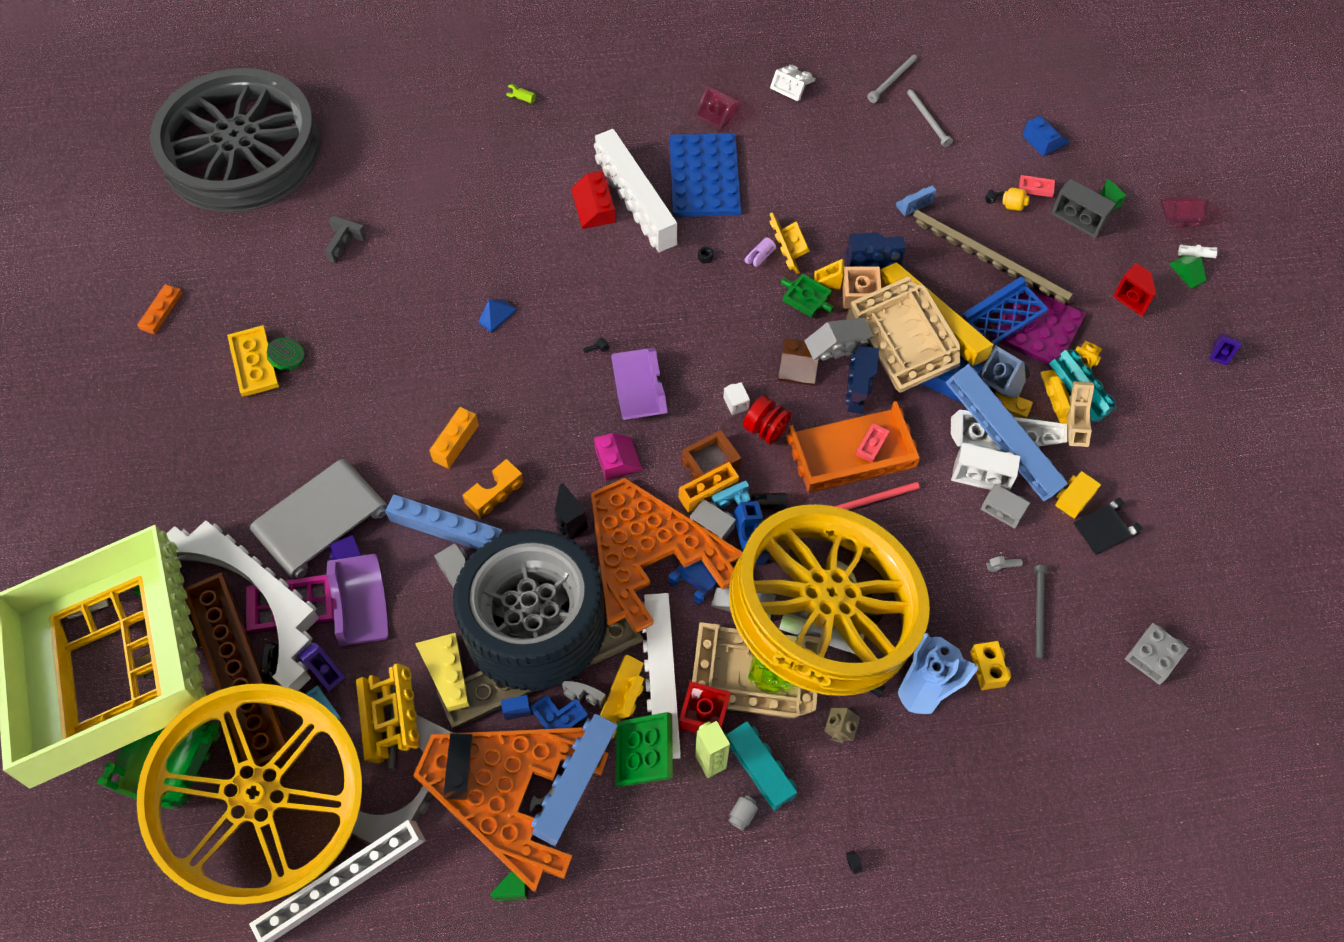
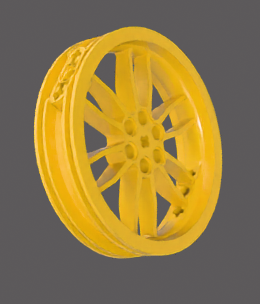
[729,504,930,696]

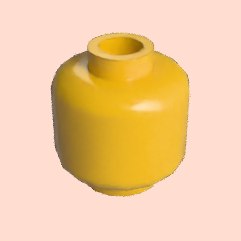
[1003,187,1030,211]

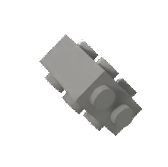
[1125,623,1189,685]

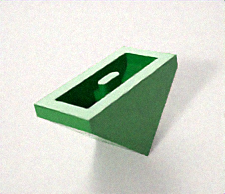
[1101,179,1126,212]
[1169,256,1206,289]
[490,871,527,902]

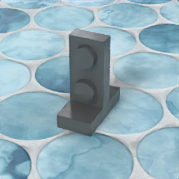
[325,216,366,263]

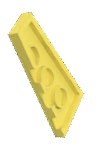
[415,633,469,712]

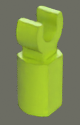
[506,84,536,104]

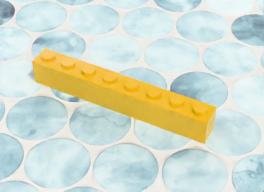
[880,262,993,366]

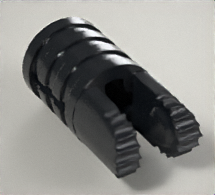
[751,492,787,510]

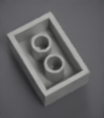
[805,317,874,361]

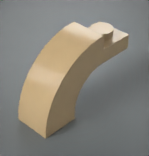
[1067,381,1094,447]

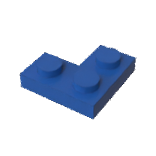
[530,695,589,729]

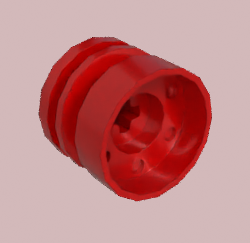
[742,395,792,445]

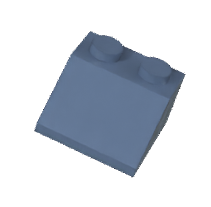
[979,345,1026,398]

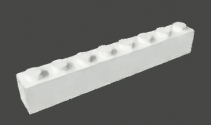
[642,593,680,759]
[249,820,426,942]

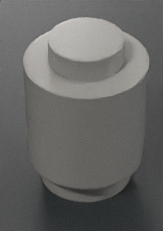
[728,795,758,830]

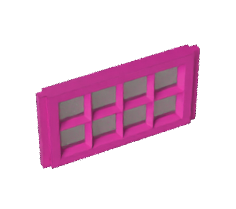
[246,575,337,633]

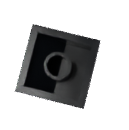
[554,483,588,539]

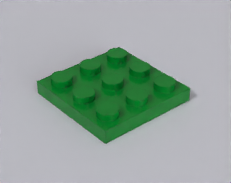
[616,712,673,787]

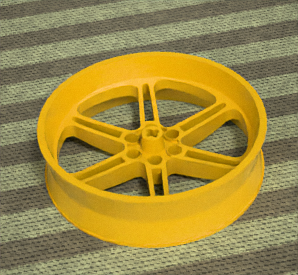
[137,684,362,904]

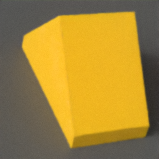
[814,259,844,290]

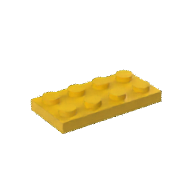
[227,325,279,397]

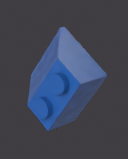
[1022,115,1070,157]

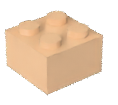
[842,267,881,309]

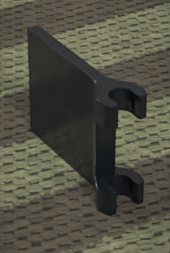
[1074,497,1143,555]

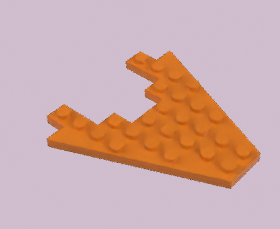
[591,478,743,633]
[414,727,609,892]

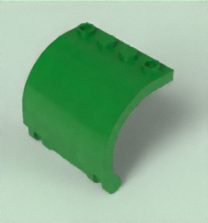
[96,703,221,810]

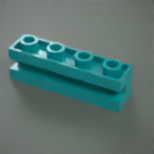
[1049,349,1117,422]
[726,721,797,812]

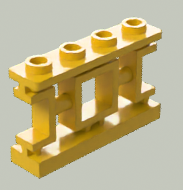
[356,663,419,764]

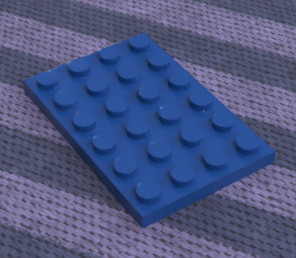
[669,133,741,217]

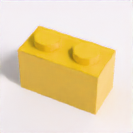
[1055,471,1101,519]

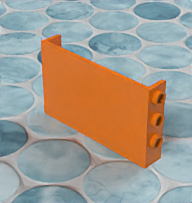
[786,401,920,493]

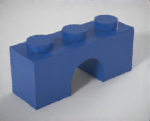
[733,501,771,565]

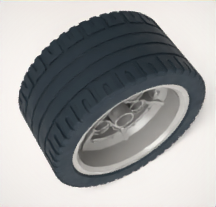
[453,529,607,691]

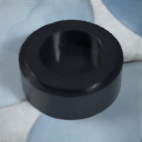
[846,850,862,874]

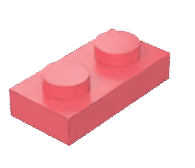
[1019,175,1055,197]
[855,423,890,463]

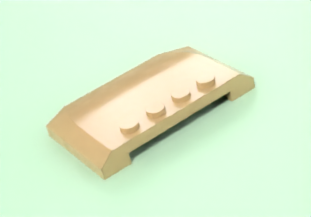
[850,277,960,393]
[692,622,821,719]

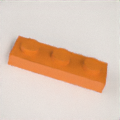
[137,284,183,334]

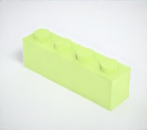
[695,721,730,778]

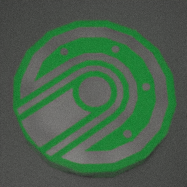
[266,338,305,370]

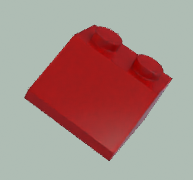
[1113,263,1156,317]
[679,681,731,734]

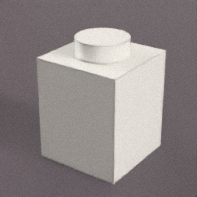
[723,382,750,415]

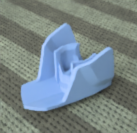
[898,633,978,714]

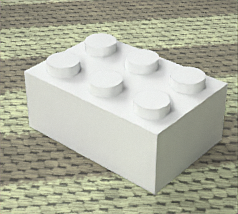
[951,443,1020,491]

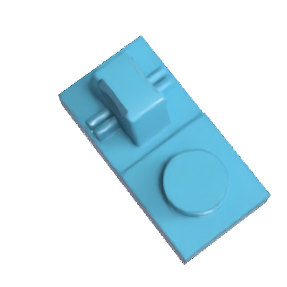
[711,481,751,509]

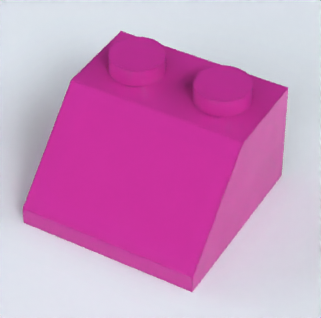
[594,433,642,481]

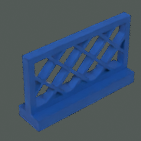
[962,276,1049,347]

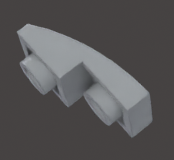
[562,681,606,707]

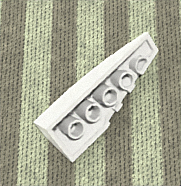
[951,410,1067,451]

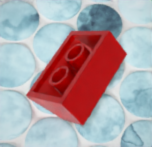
[571,171,616,229]

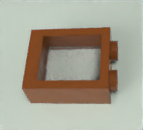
[681,430,741,480]

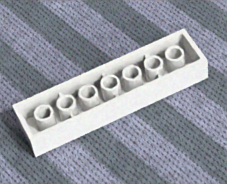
[594,129,677,253]

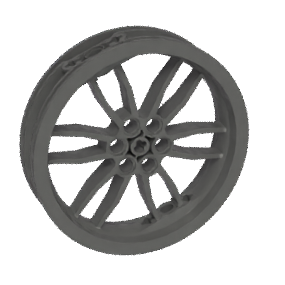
[150,68,320,213]

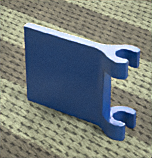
[668,560,717,605]

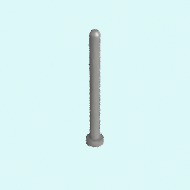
[867,55,917,103]
[907,89,953,148]

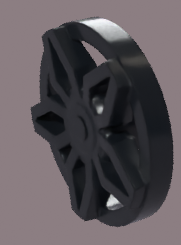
[262,642,279,681]

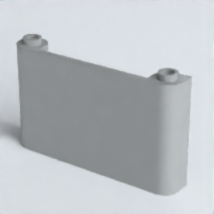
[250,459,388,580]

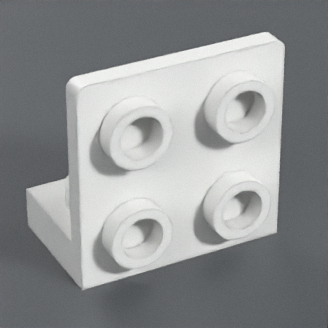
[770,65,816,101]

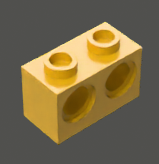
[970,641,1011,690]

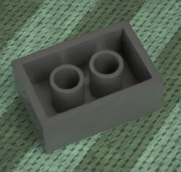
[1051,179,1116,238]

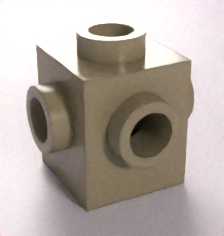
[825,708,860,743]

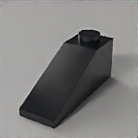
[444,733,472,800]

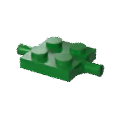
[780,273,835,318]

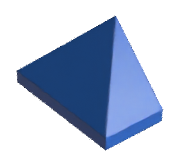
[478,299,516,333]

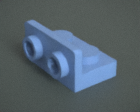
[896,185,936,216]

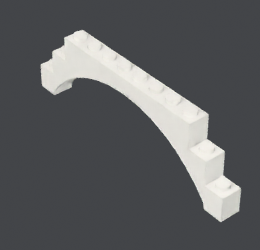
[167,521,319,691]

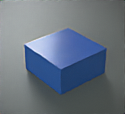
[501,695,531,720]

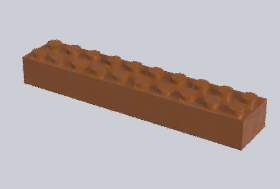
[184,573,293,775]

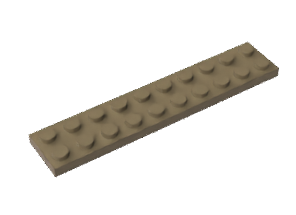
[913,210,1073,305]
[436,618,643,730]

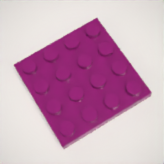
[991,288,1086,366]

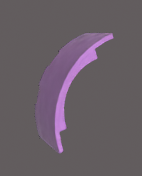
[611,347,668,420]
[327,554,389,647]

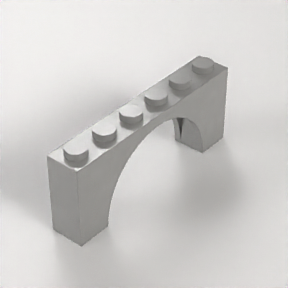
[351,715,452,845]

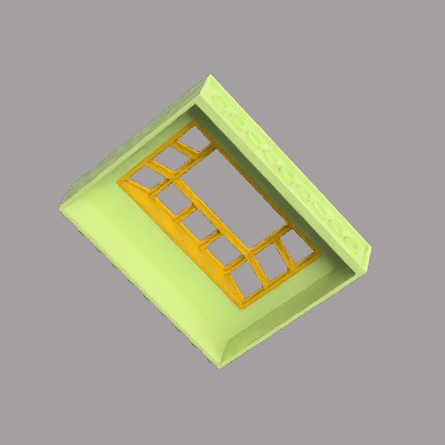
[0,525,206,789]

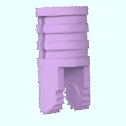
[745,237,776,267]

